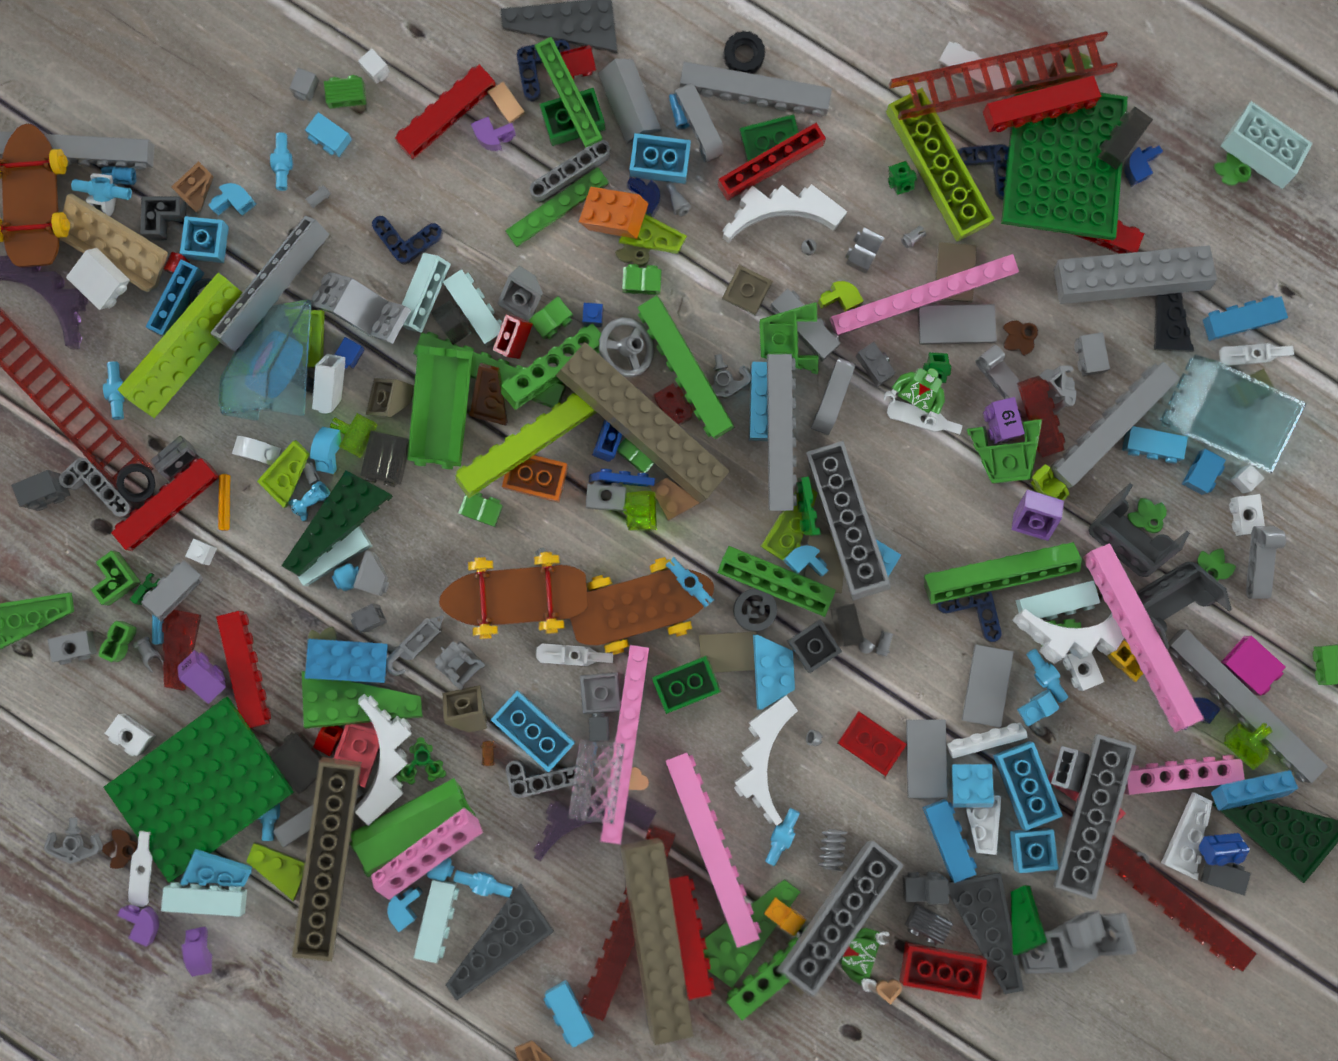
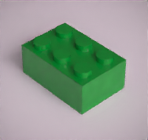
[539,87,606,146]
[652,656,721,714]

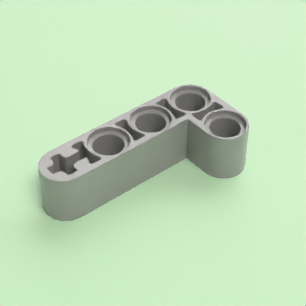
[674,83,723,163]
[975,345,1037,418]
[811,357,856,435]
[59,458,136,518]
[1246,526,1286,599]
[506,760,586,798]

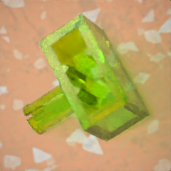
[330,413,378,458]
[623,490,657,532]
[1223,722,1273,770]

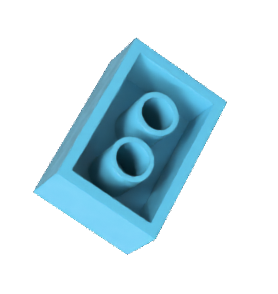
[630,133,691,184]

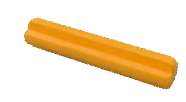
[218,474,231,531]

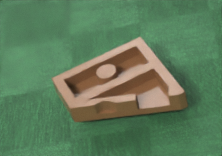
[650,478,700,521]

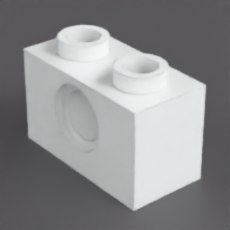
[1229,494,1265,536]
[1063,652,1104,691]
[104,713,156,756]

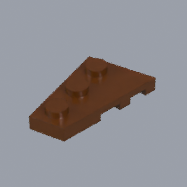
[469,363,508,426]

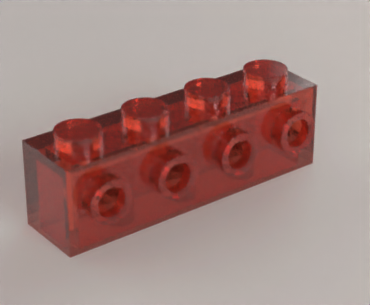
[1017,375,1066,458]

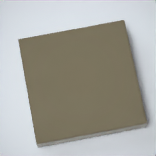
[722,265,773,316]

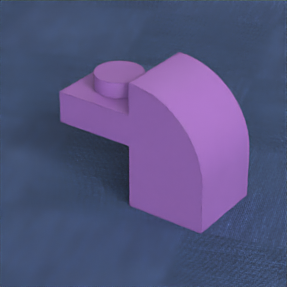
[471,117,516,151]
[117,905,159,946]
[182,927,212,977]

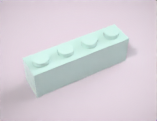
[402,253,451,333]
[443,269,503,347]
[297,526,373,586]
[1015,581,1100,620]
[414,879,459,963]
[161,882,247,917]

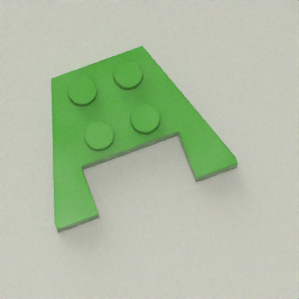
[759,302,819,374]
[967,419,1042,483]

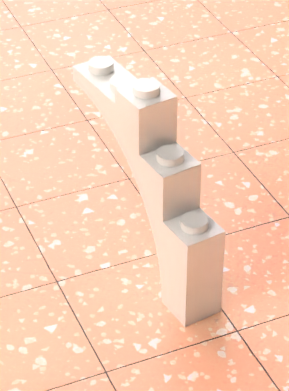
[722,184,847,243]
[1012,609,1124,664]
[355,694,411,826]
[734,695,798,826]

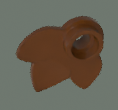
[1003,320,1038,356]
[102,829,138,869]

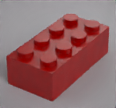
[899,942,987,1000]

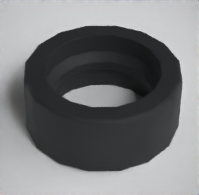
[116,463,156,502]

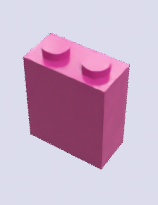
[1221,635,1286,696]

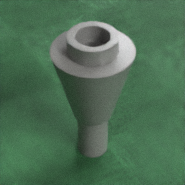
[666,182,691,216]

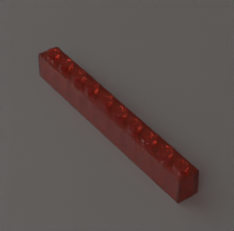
[580,825,676,1022]
[1105,835,1257,972]

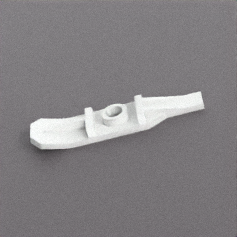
[1219,343,1294,366]
[887,400,963,435]
[536,643,613,666]
[128,831,152,907]

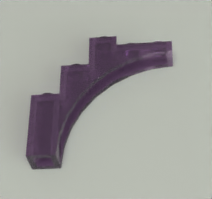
[0,255,88,349]
[533,794,657,862]

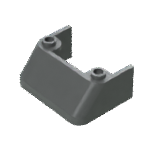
[1089,483,1190,577]
[1136,562,1232,649]

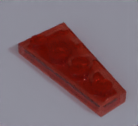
[162,609,201,691]

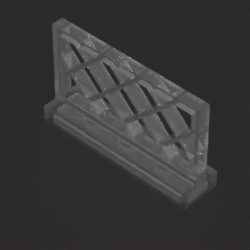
[568,740,625,824]

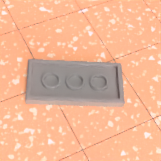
[918,304,996,344]
[962,644,1014,728]
[906,719,947,798]

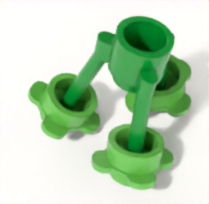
[396,737,446,785]

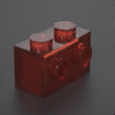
[653,383,694,426]

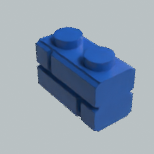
[592,420,622,462]
[1198,833,1249,866]

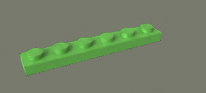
[534,37,602,148]
[505,167,609,247]

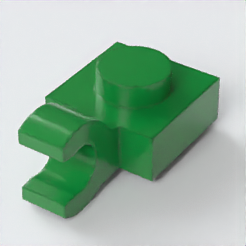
[129,573,160,605]

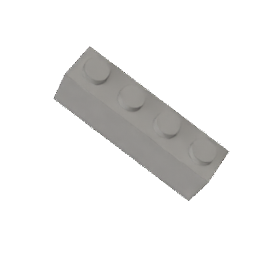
[770,288,840,362]

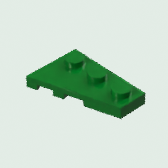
[795,477,821,535]

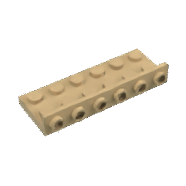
[59,193,168,292]

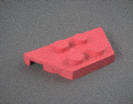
[334,722,380,788]

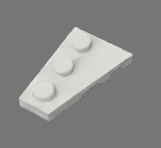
[966,795,1001,855]

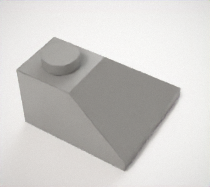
[497,266,543,322]
[353,550,389,596]

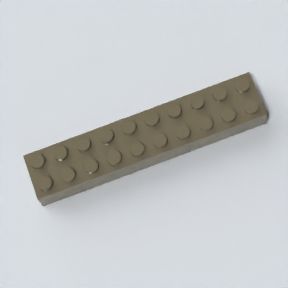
[556,342,730,503]
[292,757,362,962]
[620,838,693,1046]

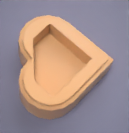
[629,767,649,790]
[876,979,902,1005]

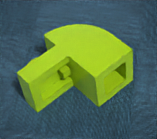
[818,281,864,312]
[1030,464,1069,500]

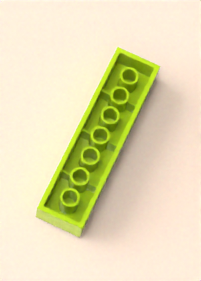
[886,88,994,242]
[117,272,243,418]

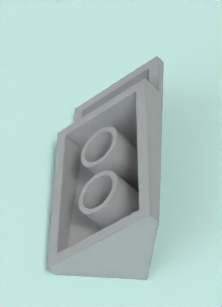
[598,59,661,144]

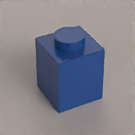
[582,303,604,328]
[334,337,365,369]

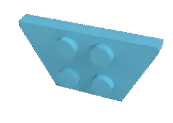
[753,635,795,710]

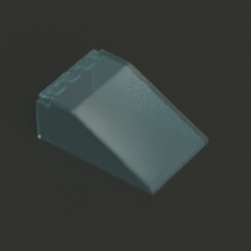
[218,299,311,421]
[1160,355,1307,473]

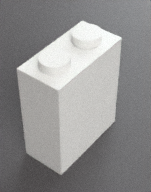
[66,248,130,310]
[312,354,346,413]

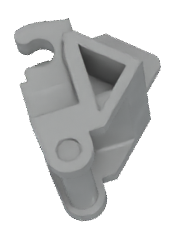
[1033,366,1077,415]
[434,641,485,690]

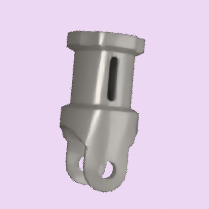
[132,636,165,673]

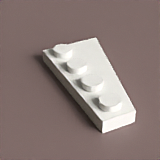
[1161,792,1212,880]

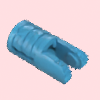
[669,94,690,129]
[100,166,136,185]

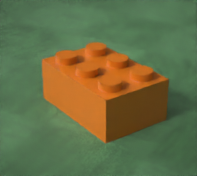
[579,186,649,239]
[502,455,569,503]

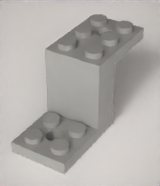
[310,272,411,344]
[1020,913,1137,974]

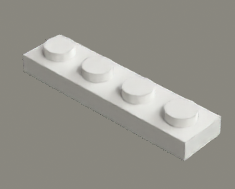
[946,723,1028,758]

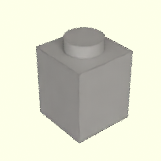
[290,68,319,101]

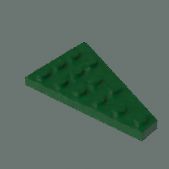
[1212,801,1338,883]

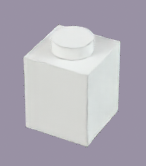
[358,49,390,84]
[1230,465,1264,494]
[185,539,217,565]

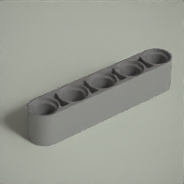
[530,140,611,202]
[273,786,364,848]

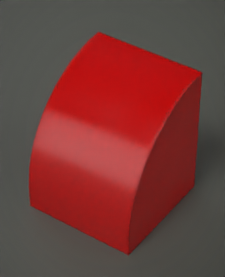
[163,252,190,274]
[313,726,344,757]

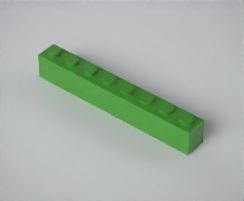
[638,295,735,439]
[413,332,566,408]
[924,542,1082,604]

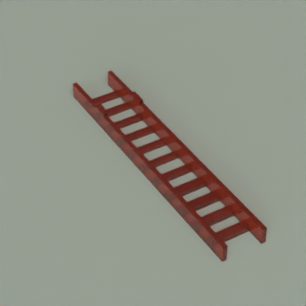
[888,31,1118,120]
[0,307,154,490]

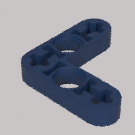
[517,40,570,102]
[958,144,1009,200]
[372,216,443,264]
[936,591,1002,642]

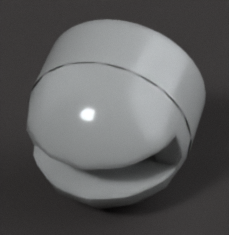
[801,239,817,255]
[859,637,876,654]
[806,730,823,746]

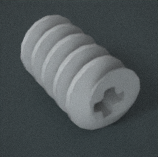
[818,829,847,871]

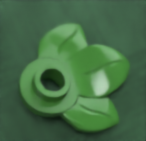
[1214,153,1251,185]
[1127,498,1167,533]
[1197,548,1236,581]

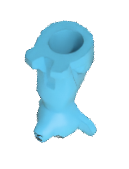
[289,481,330,521]

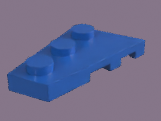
[589,469,655,487]

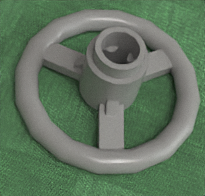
[599,318,654,378]

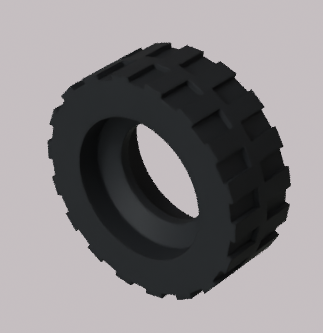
[724,31,765,74]

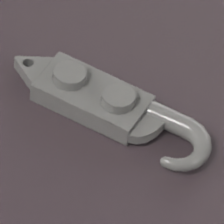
[386,616,444,676]

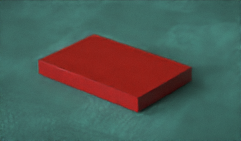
[837,711,907,776]

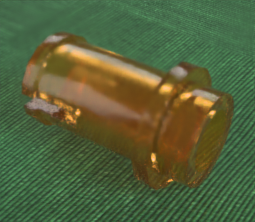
[480,741,496,766]

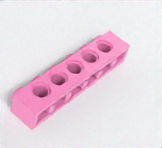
[1124,754,1245,795]
[371,808,483,900]

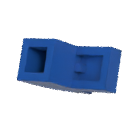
[1124,145,1163,187]

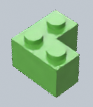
[91,551,141,606]

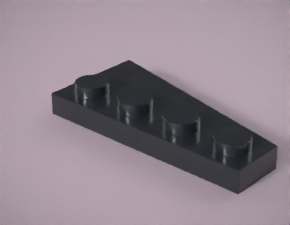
[1154,292,1194,352]

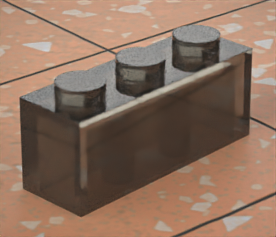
[1098,106,1153,169]

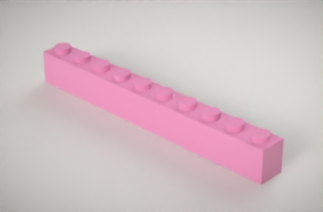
[830,254,1019,336]
[1083,544,1204,732]
[601,645,649,845]
[666,753,761,948]

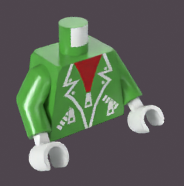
[884,368,945,428]
[839,928,890,992]

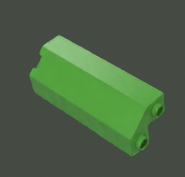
[407,345,473,469]
[350,778,476,877]

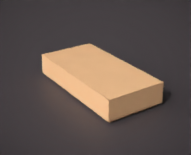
[488,82,525,124]

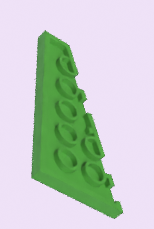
[0,593,74,650]
[302,671,423,729]
[703,879,800,988]

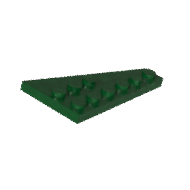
[281,470,393,577]

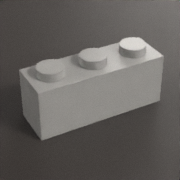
[141,561,203,621]

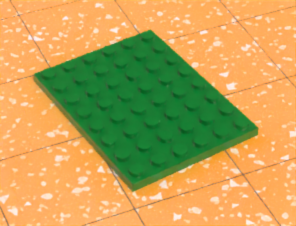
[1001,80,1128,240]
[103,697,294,883]

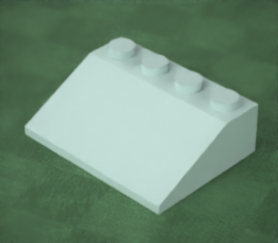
[1221,101,1313,189]

